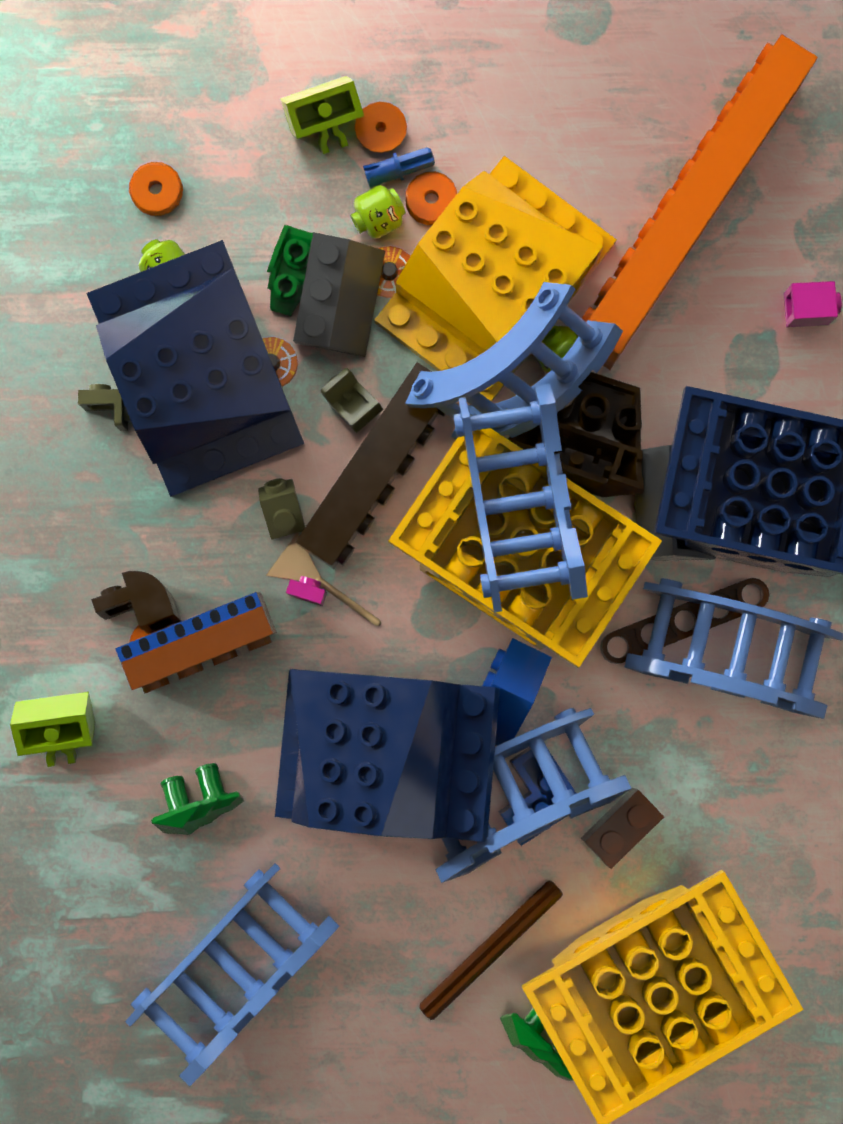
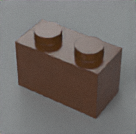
[581,788,664,869]

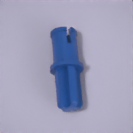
[363,147,435,188]

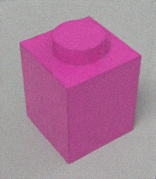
[784,281,842,327]

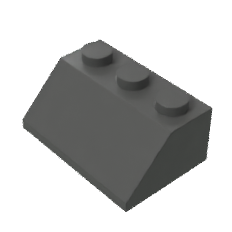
[293,232,385,357]
[634,445,716,561]

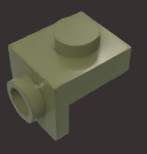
[321,368,383,433]
[78,384,131,431]
[258,478,305,540]

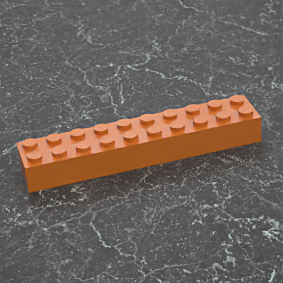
[582,34,818,370]

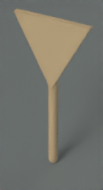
[266,533,381,626]

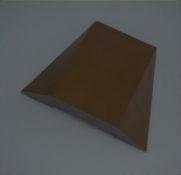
[508,372,644,498]

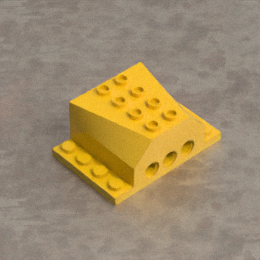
[374,156,617,402]
[388,428,662,668]
[521,870,804,1124]

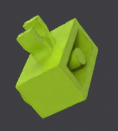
[280,76,364,154]
[10,692,95,767]

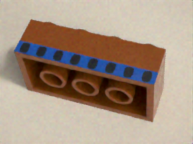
[115,592,277,694]

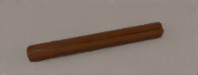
[419,881,563,1020]

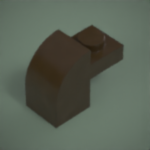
[91,571,181,634]

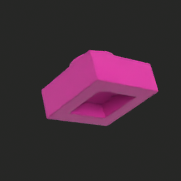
[286,576,327,606]

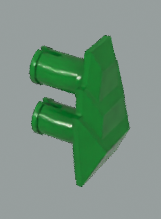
[267,225,313,317]
[151,763,244,835]
[500,1008,573,1081]

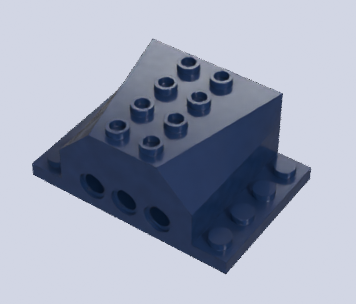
[86,240,304,497]
[654,386,843,577]
[275,669,500,842]

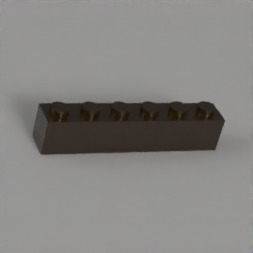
[296,362,446,569]

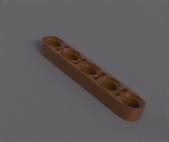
[600,578,770,664]

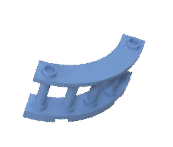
[405,282,623,440]
[453,383,588,612]
[624,578,843,719]
[435,708,632,883]
[125,863,339,1087]

